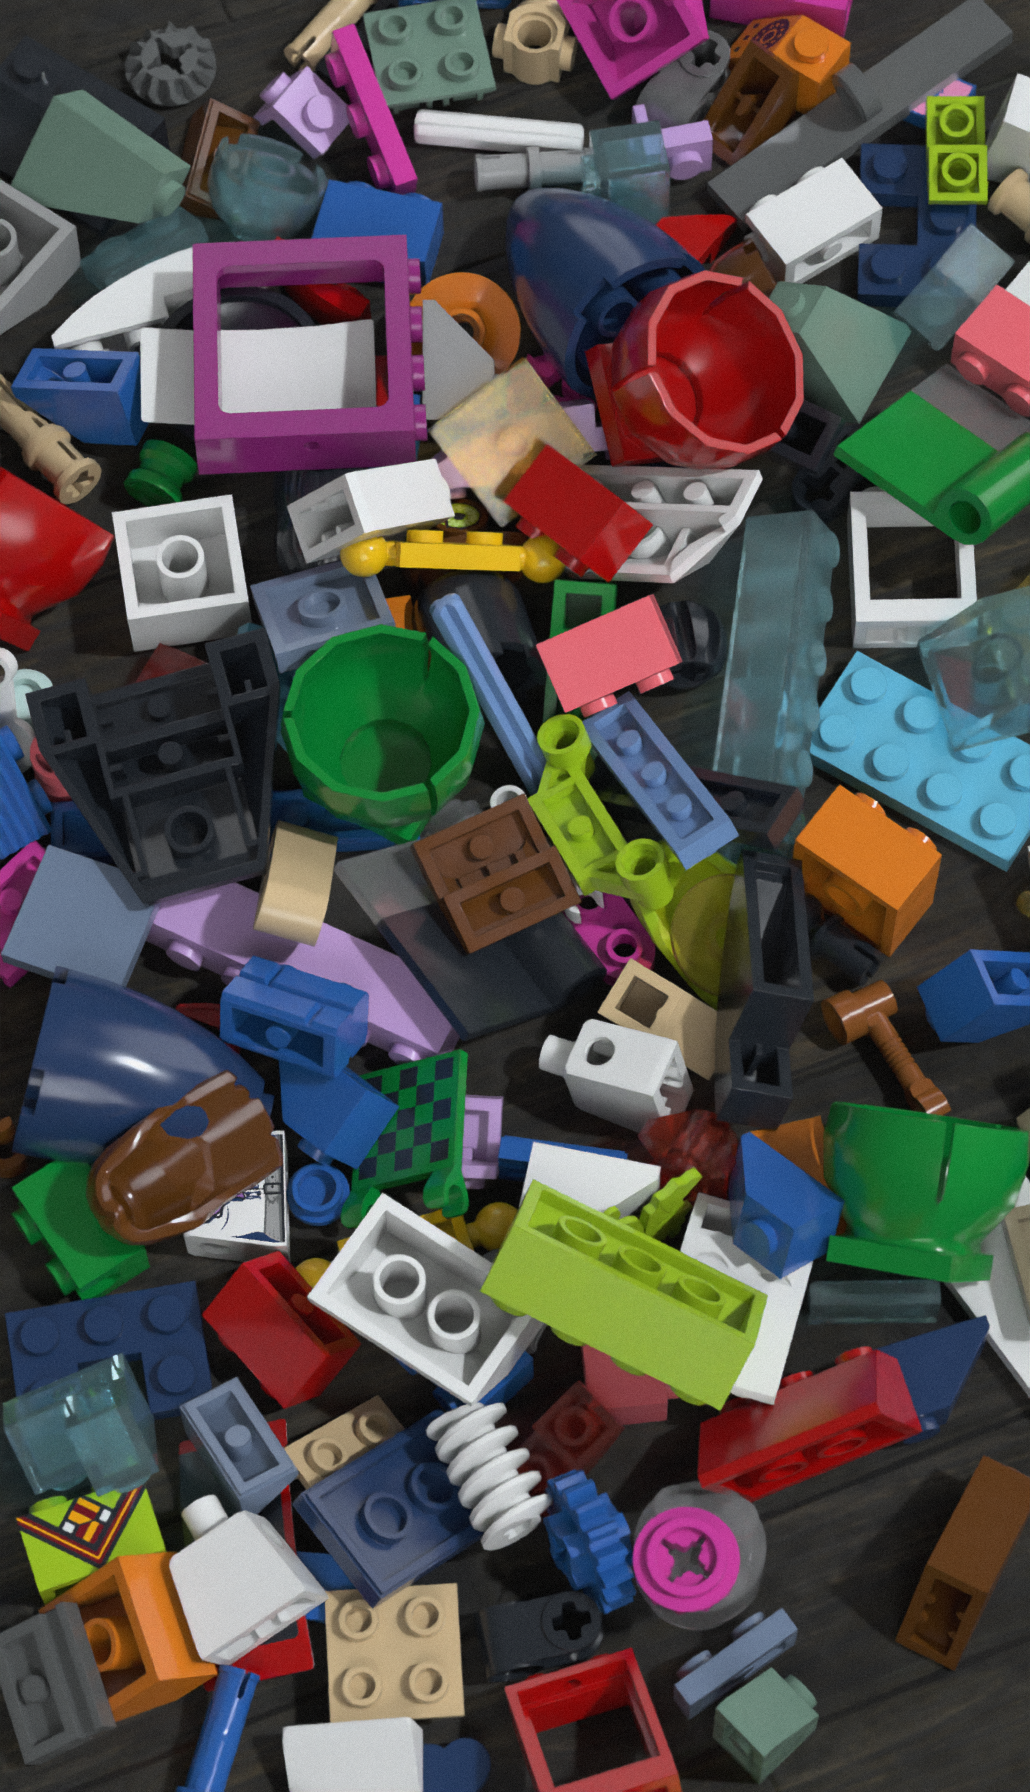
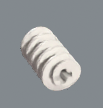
[426,1403,553,1550]

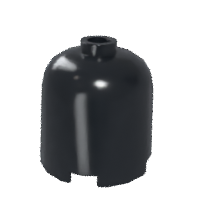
[411,569,547,720]

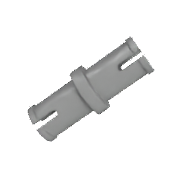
[474,146,593,192]

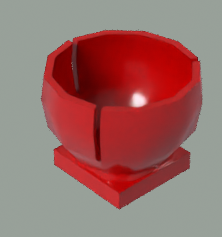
[585,270,804,470]
[0,467,115,652]

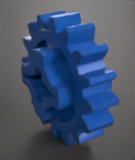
[543,1469,636,1614]

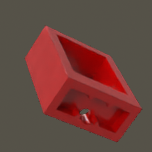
[504,1648,682,1792]

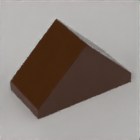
[703,40,799,166]

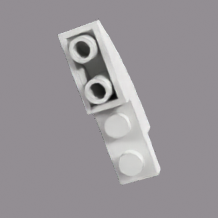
[52,242,280,356]

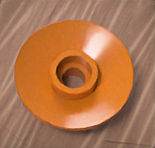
[410,272,521,374]

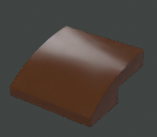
[409,793,582,955]

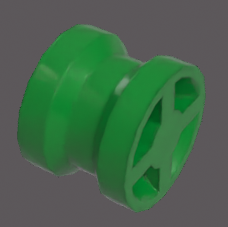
[124,439,198,507]

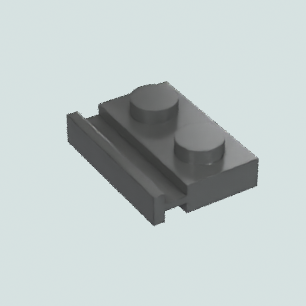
[0,1602,117,1765]

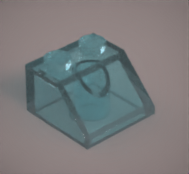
[917,586,1030,752]

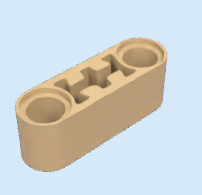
[253,820,338,947]

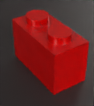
[503,443,654,583]
[202,1251,362,1409]

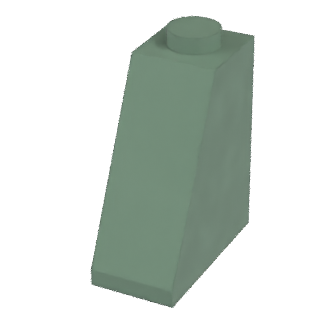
[11,90,191,224]
[769,281,911,424]

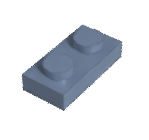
[673,1608,798,1720]

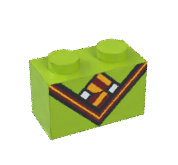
[16,1475,167,1605]

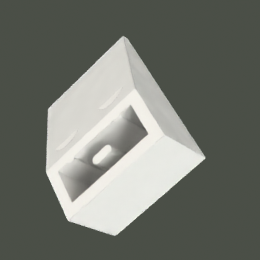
[680,1192,813,1405]

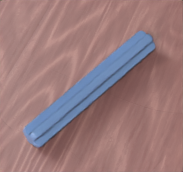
[429,593,546,796]

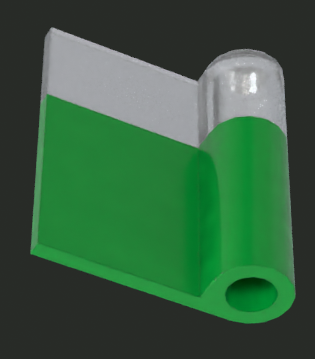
[833,364,1030,545]

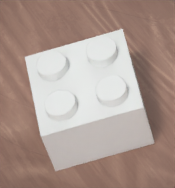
[112,494,252,652]

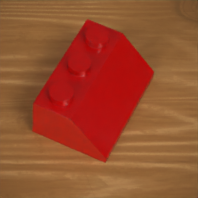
[698,1346,923,1504]

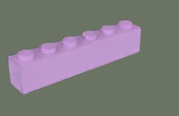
[146,882,460,1065]

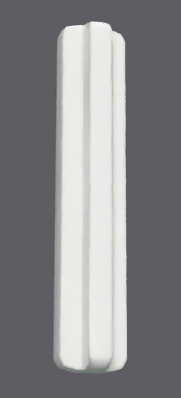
[414,109,584,153]

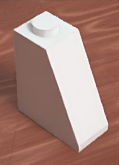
[287,458,455,564]

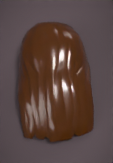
[86,1069,283,1245]

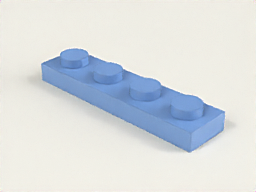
[582,691,739,870]

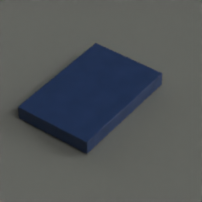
[292,1408,485,1609]

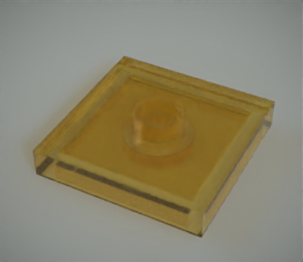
[427,357,597,528]

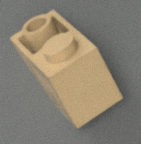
[598,958,717,1081]

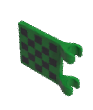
[341,1049,469,1229]

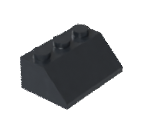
[0,35,170,237]

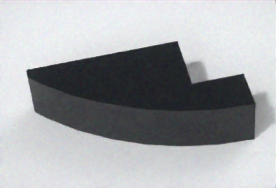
[715,849,814,1131]

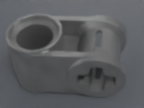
[636,31,731,130]

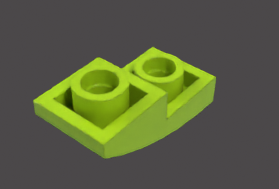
[925,96,988,205]

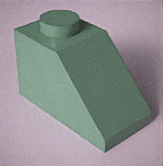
[712,1667,819,1784]

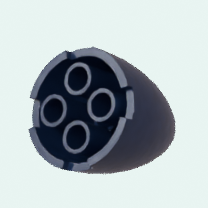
[506,188,716,404]
[11,966,274,1164]

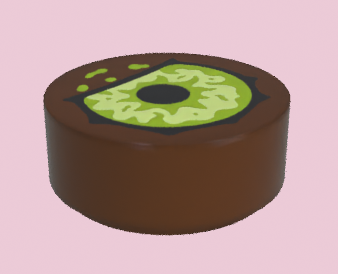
[429,498,488,539]

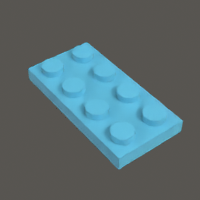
[795,651,1030,872]

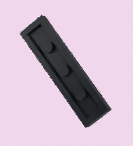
[587,755,806,850]

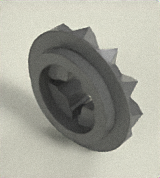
[124,21,216,106]

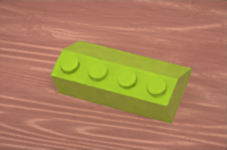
[480,1179,768,1410]

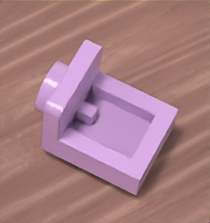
[254,66,349,159]
[623,104,713,183]
[462,1095,503,1189]

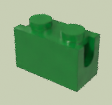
[11,1160,150,1300]

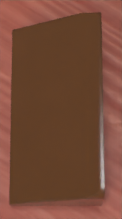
[174,98,260,222]

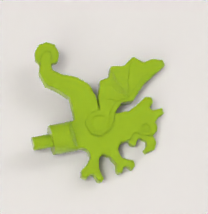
[603,1168,702,1241]

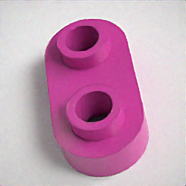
[563,892,655,986]

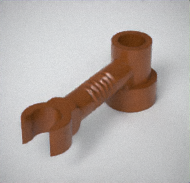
[821,980,951,1115]

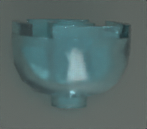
[207,134,328,241]

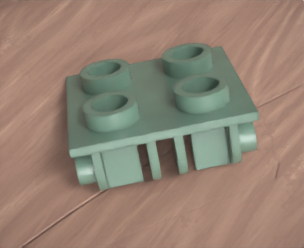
[363,0,496,115]

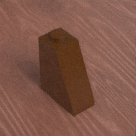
[895,1455,1030,1671]

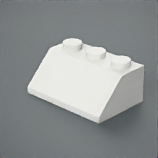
[307,1193,544,1407]

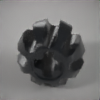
[659,600,727,690]

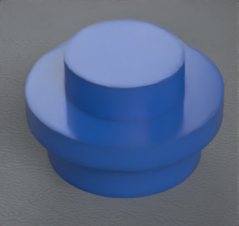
[286,1163,350,1226]

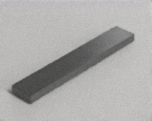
[707,0,1013,232]

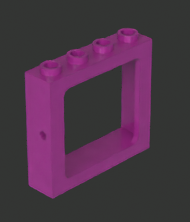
[192,235,427,474]

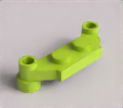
[527,714,674,910]

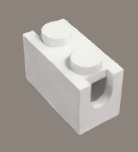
[744,158,882,284]

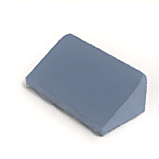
[179,1377,299,1515]

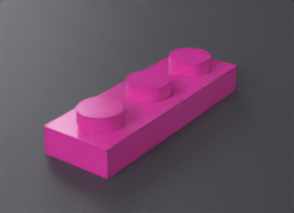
[325,23,417,195]

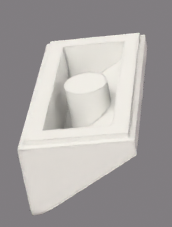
[282,1717,423,1792]

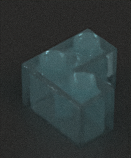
[3,1353,159,1497]

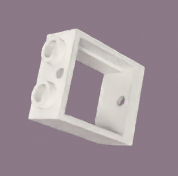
[847,486,978,648]

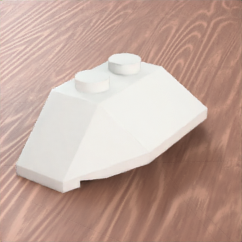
[565,465,763,583]

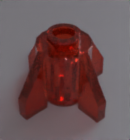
[638,1109,738,1213]

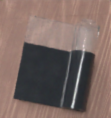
[333,799,607,1041]

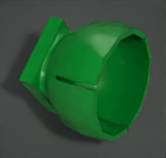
[281,624,485,851]
[823,1101,1030,1283]

